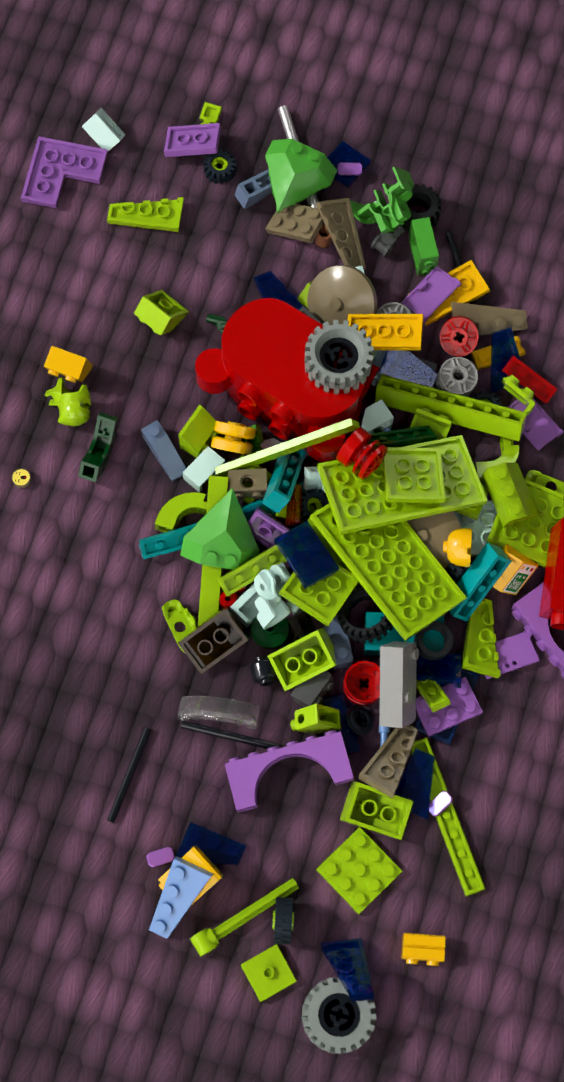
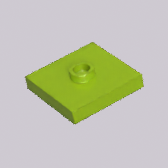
[241,944,297,1002]

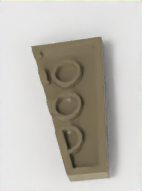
[316,198,366,270]
[451,302,528,339]
[359,725,418,799]

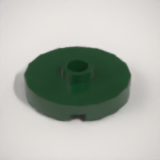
[251,616,289,649]

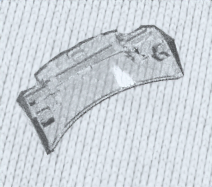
[178,696,260,730]

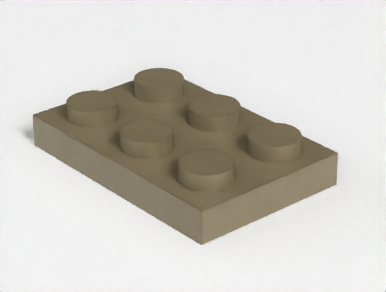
[265,204,324,243]

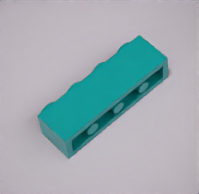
[262,449,306,513]
[449,542,512,621]

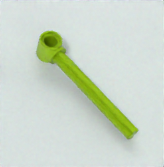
[190,878,299,957]

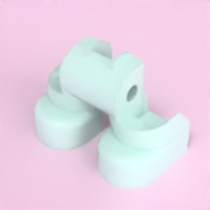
[254,562,303,630]

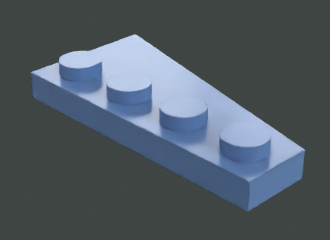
[149,856,213,939]

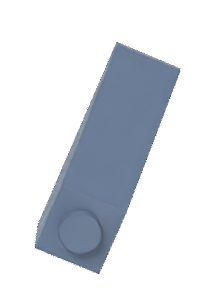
[235,169,272,209]
[141,420,186,482]
[323,615,354,670]

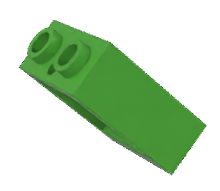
[408,217,439,276]

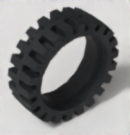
[337,585,393,643]

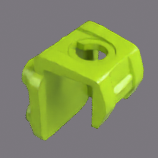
[502,375,535,417]

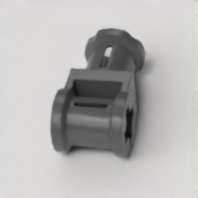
[370,225,405,258]

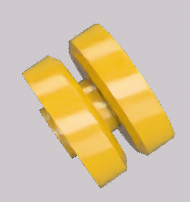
[211,421,256,455]

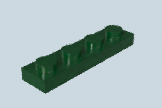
[370,426,438,447]

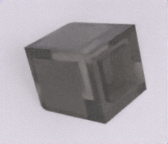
[288,611,316,641]

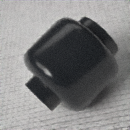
[250,656,278,686]

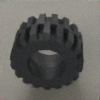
[402,184,442,232]

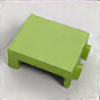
[410,408,452,440]

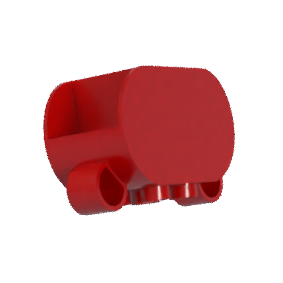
[195,298,367,463]

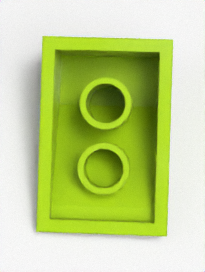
[340,782,413,840]

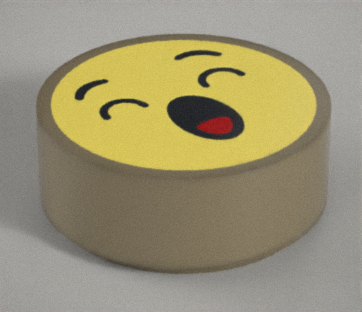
[12,468,31,488]

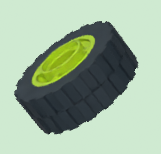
[272,897,294,944]

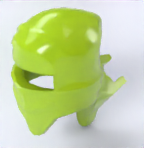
[45,377,91,427]

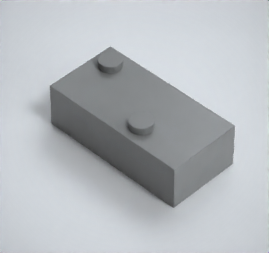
[379,641,419,728]

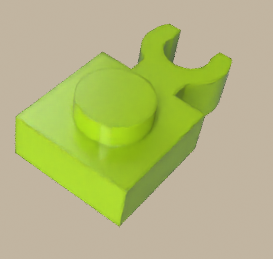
[199,102,222,124]

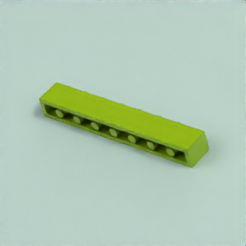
[375,375,527,441]

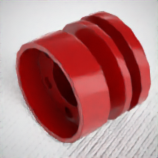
[439,315,479,357]
[336,427,388,480]
[343,661,380,706]

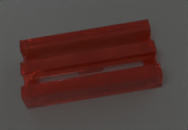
[285,484,302,526]

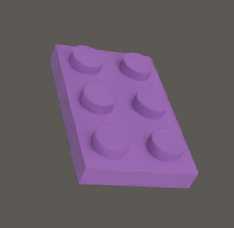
[164,123,221,157]
[416,677,483,737]

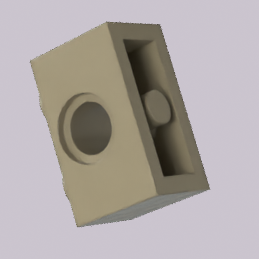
[228,468,267,500]

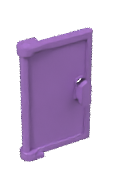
[401,265,462,323]
[507,398,564,451]
[485,630,539,679]

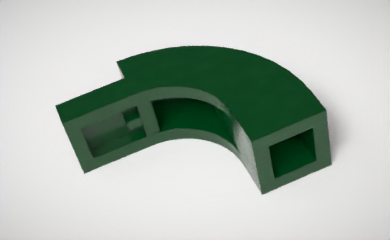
[78,412,118,483]

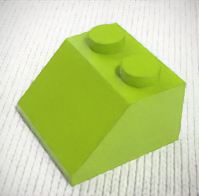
[134,290,189,335]
[178,405,220,458]

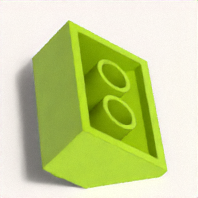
[482,462,538,527]
[268,628,336,691]

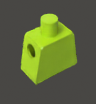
[290,704,341,735]

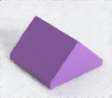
[248,506,290,549]

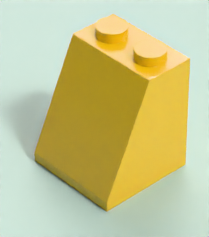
[158,845,223,903]

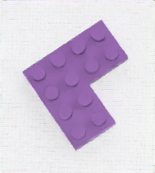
[21,136,108,208]

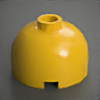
[443,528,472,567]

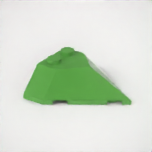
[265,139,337,214]
[180,488,260,570]

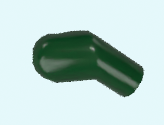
[206,313,227,334]

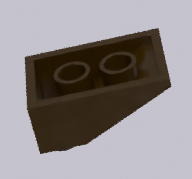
[178,605,250,674]

